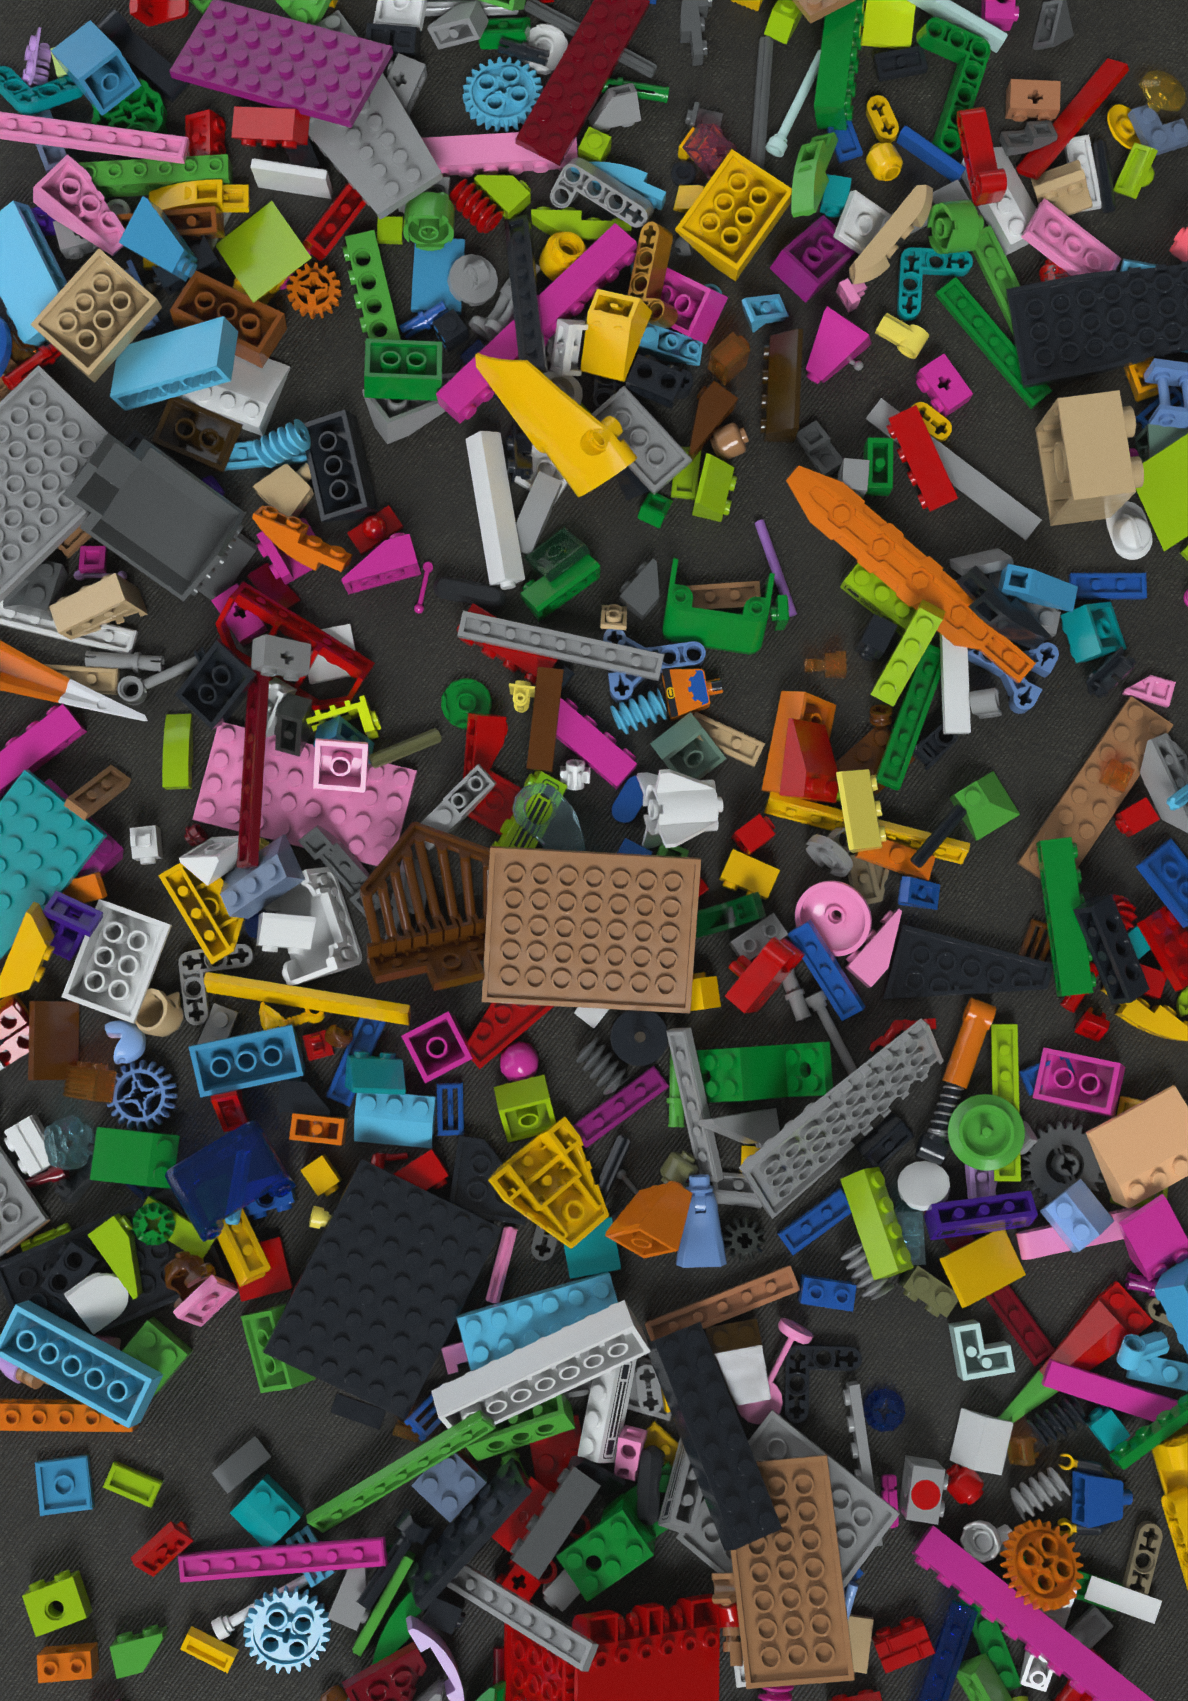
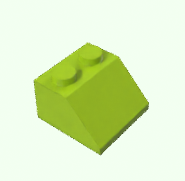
[692,453,737,522]
[494,1075,556,1143]

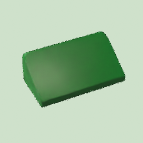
[478,17,531,50]

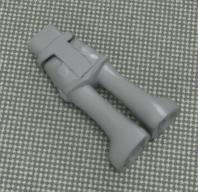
[469,263,541,341]

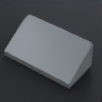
[712,1172,762,1208]

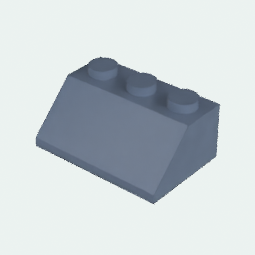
[220,834,305,919]

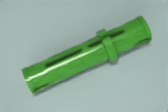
[667,1050,685,1127]

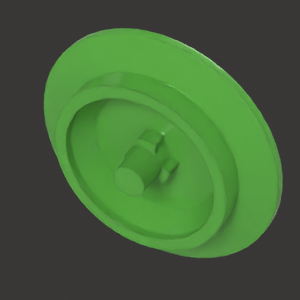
[948,1094,1025,1171]

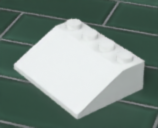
[177,355,290,436]
[62,899,172,1024]

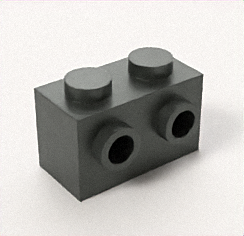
[274,693,312,757]

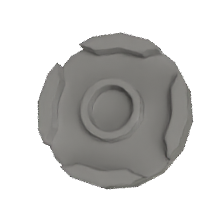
[447,254,498,306]
[806,827,854,877]

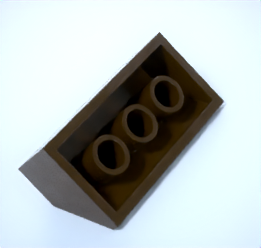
[760,329,803,443]

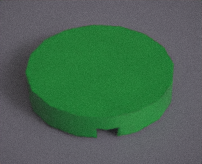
[441,678,492,729]

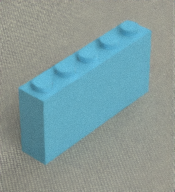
[0,201,67,346]
[110,316,238,411]

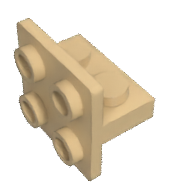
[1031,160,1093,216]

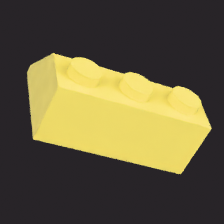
[836,769,887,853]

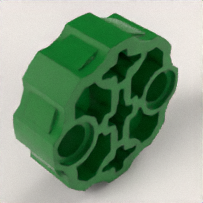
[92,78,168,157]

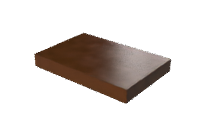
[28,1001,79,1080]

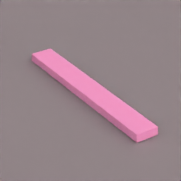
[0,112,190,164]

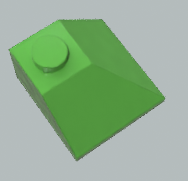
[950,771,1020,841]

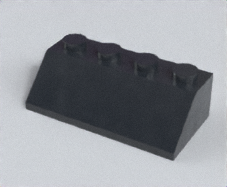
[304,410,379,522]

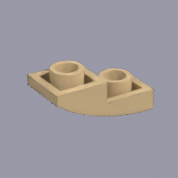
[600,604,627,630]

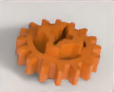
[286,263,342,319]

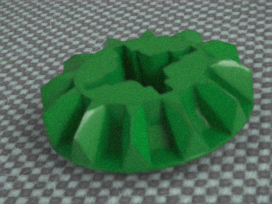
[132,1203,175,1245]

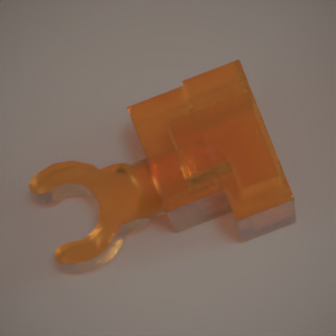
[804,651,847,678]

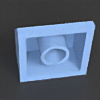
[1040,1179,1114,1253]

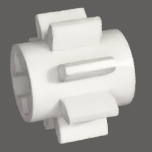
[560,759,590,790]

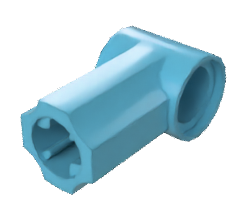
[1116,1331,1170,1371]

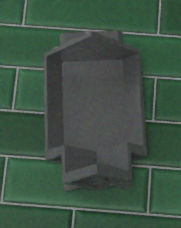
[63,433,258,602]

